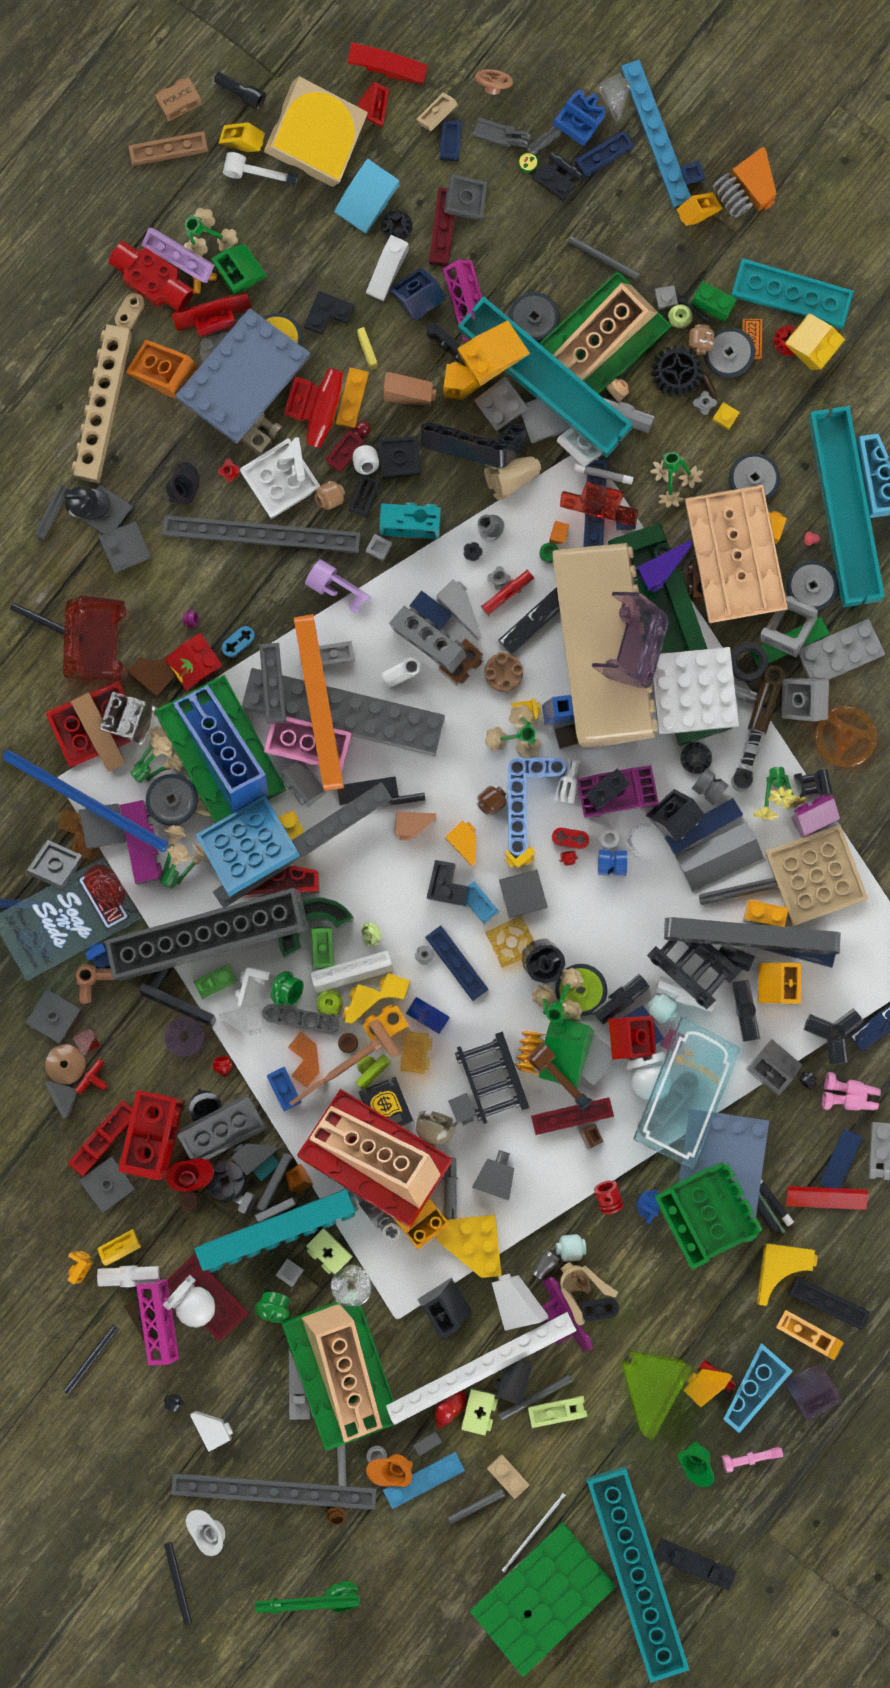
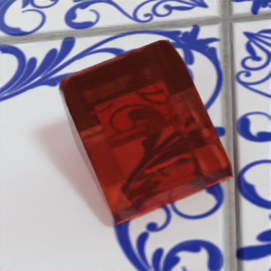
[72,1028,101,1055]

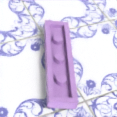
[141,228,214,283]

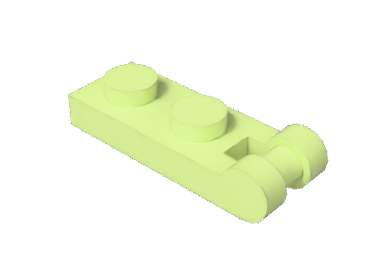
[528,1396,587,1428]

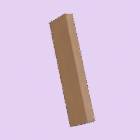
[128,131,208,166]
[71,692,126,772]

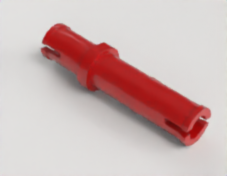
[481,569,535,616]

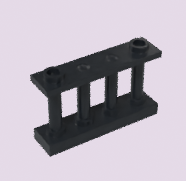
[647,917,741,1010]
[455,1031,530,1124]

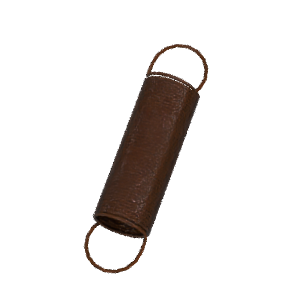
[701,371,717,400]

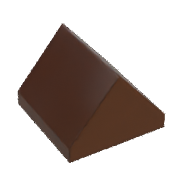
[579,1124,604,1149]

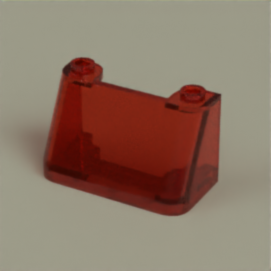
[63,595,126,680]

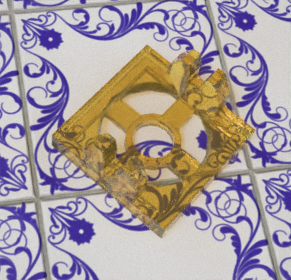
[485,916,534,968]

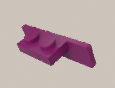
[541,1277,593,1352]

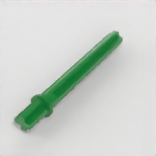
[255,1595,360,1615]

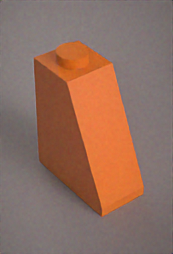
[731,146,777,211]

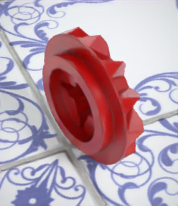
[773,325,797,356]

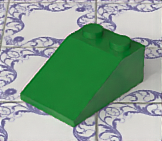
[539,1019,595,1088]

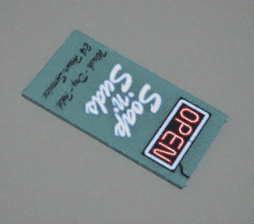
[0,857,142,981]

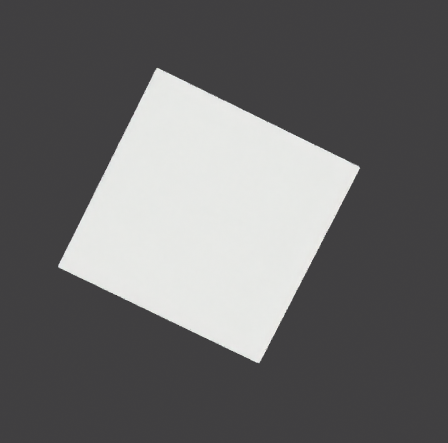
[58,455,890,1319]

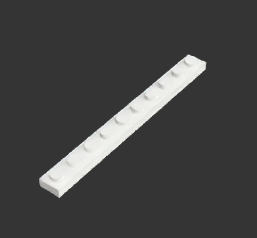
[386,1312,576,1425]

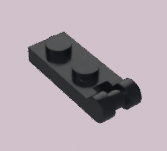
[426,322,465,364]

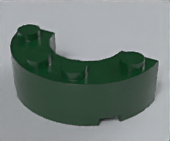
[279,897,355,959]

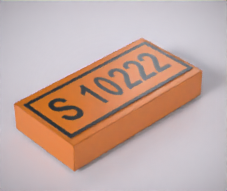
[742,319,762,359]

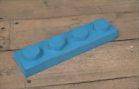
[383,1451,465,1509]

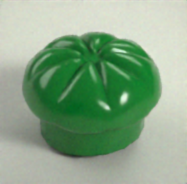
[270,971,304,1006]
[255,1292,290,1323]
[324,1581,358,1613]

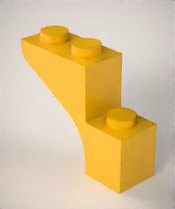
[342,973,410,1024]

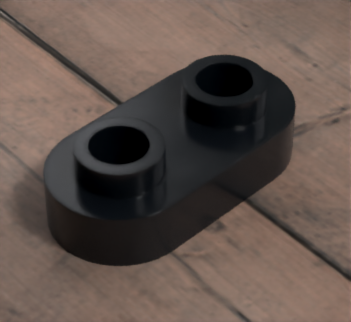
[579,1297,619,1321]

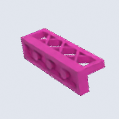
[443,259,482,342]
[137,1279,179,1365]

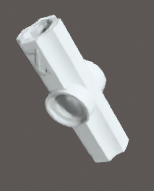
[655,976,718,1012]
[97,1265,160,1287]

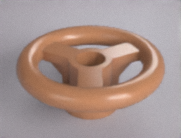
[475,69,513,94]

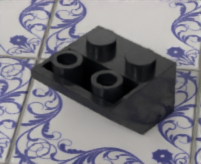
[417,1278,472,1339]

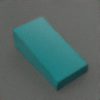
[253,1155,279,1181]

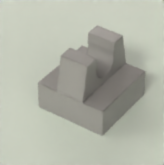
[232,1192,258,1215]

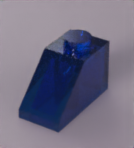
[405,997,450,1035]

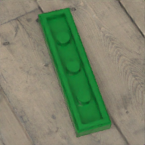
[749,617,829,669]

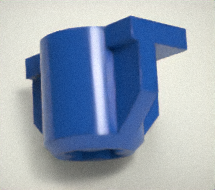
[636,1190,660,1224]

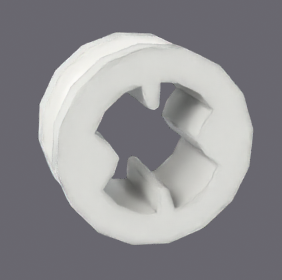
[383,1223,401,1241]

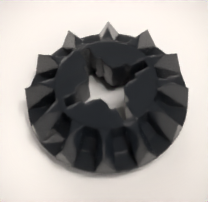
[382,210,413,240]
[680,742,712,774]

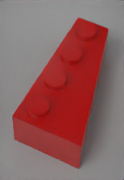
[241,866,320,898]

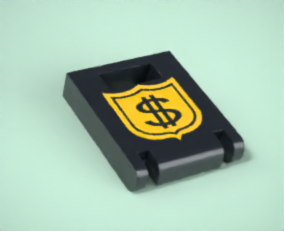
[358,1076,414,1127]

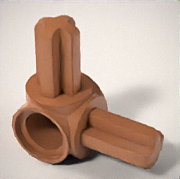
[76,963,114,1004]

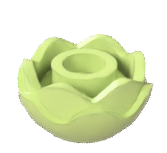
[668,304,693,329]
[361,922,381,946]

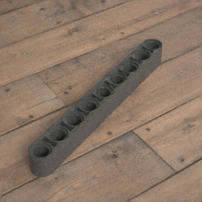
[664,917,841,954]

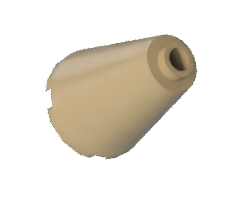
[484,456,541,500]

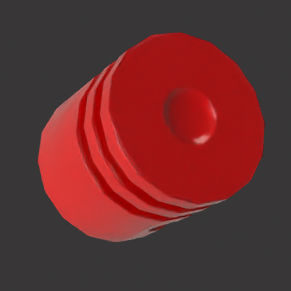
[594,1180,624,1214]

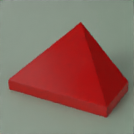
[357,82,389,127]

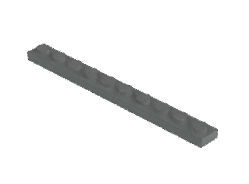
[163,515,361,553]
[213,782,392,907]
[171,1473,377,1510]

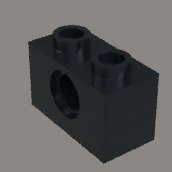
[585,768,630,812]

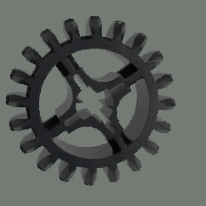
[651,345,704,398]

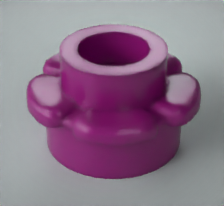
[183,609,199,629]

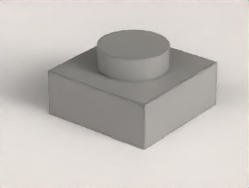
[654,285,678,310]
[366,534,392,561]
[276,1258,304,1287]

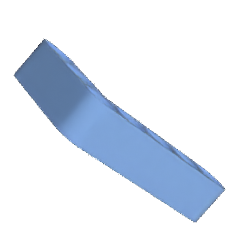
[508,758,566,857]

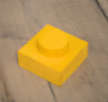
[713,402,740,430]

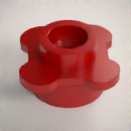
[218,459,240,483]

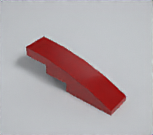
[348,42,427,85]
[68,1100,132,1177]

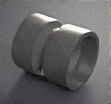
[691,768,729,805]

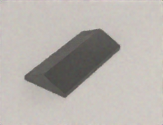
[675,822,764,892]

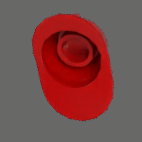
[166,1158,214,1193]

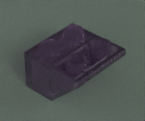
[784,1363,842,1421]

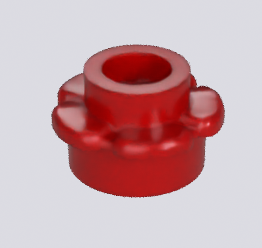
[559,851,579,866]

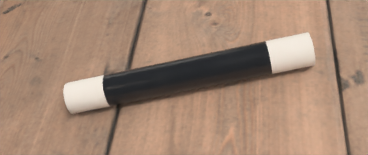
[760,1179,794,1226]

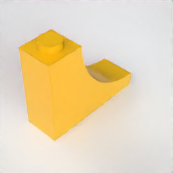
[757,1243,818,1306]

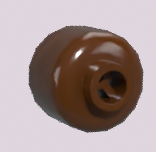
[477,786,506,815]

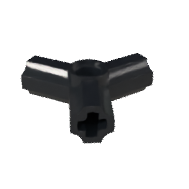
[803,1008,864,1065]

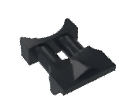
[793,769,832,798]

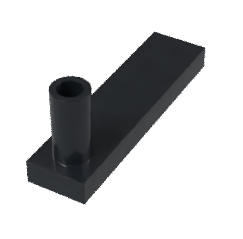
[139,969,216,1027]

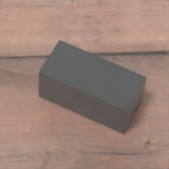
[413,1430,442,1456]

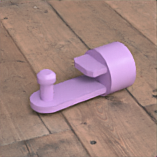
[305,559,372,613]

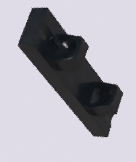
[654,1537,737,1591]

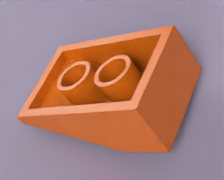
[126,340,199,400]

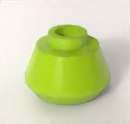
[316,989,343,1016]

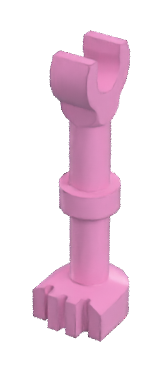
[721,1447,783,1473]

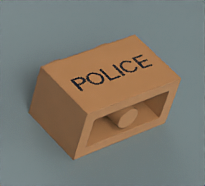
[155,78,202,122]

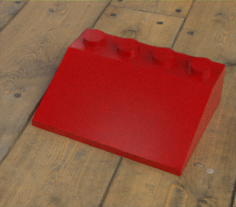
[45,680,143,768]

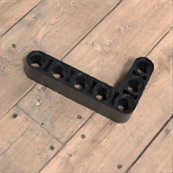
[421,423,526,468]

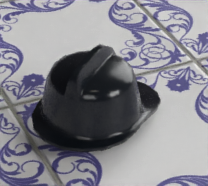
[166,462,200,504]
[64,486,110,519]
[189,1088,222,1122]

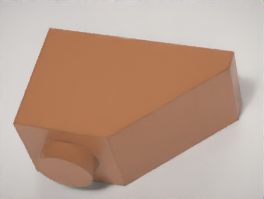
[395,811,436,842]

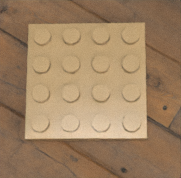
[765,824,868,927]

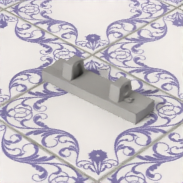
[289,1349,310,1420]

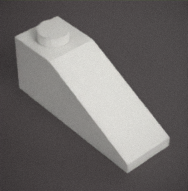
[366,235,409,302]

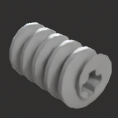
[713,173,753,217]

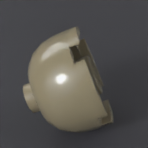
[416,1111,457,1147]

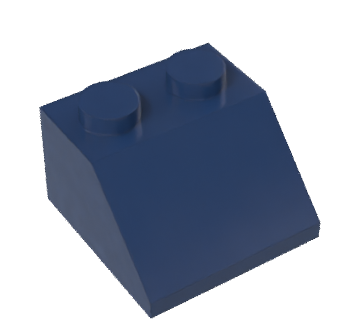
[389,268,446,321]

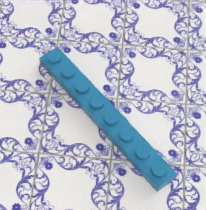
[621,60,691,209]

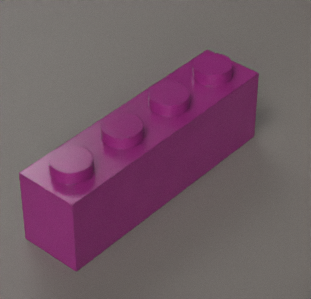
[120,800,163,884]

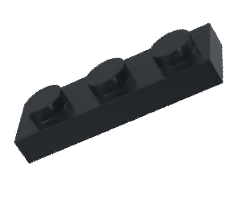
[337,776,399,806]

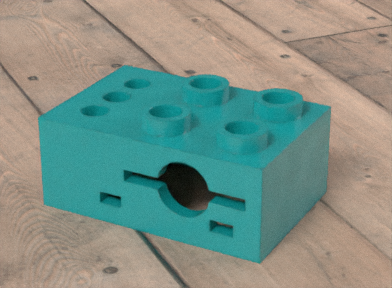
[380,503,441,539]

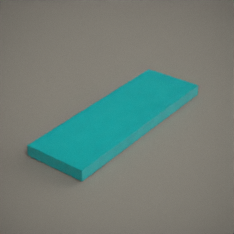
[731,258,854,329]

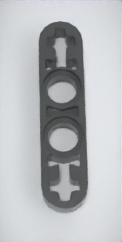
[262,1004,340,1033]

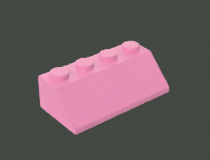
[264,717,352,772]

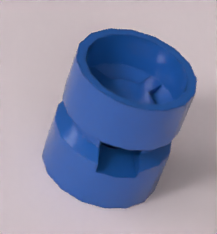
[598,849,627,876]

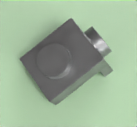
[359,1200,392,1228]

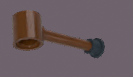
[527,1043,592,1110]

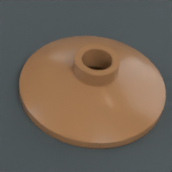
[45,1044,86,1085]

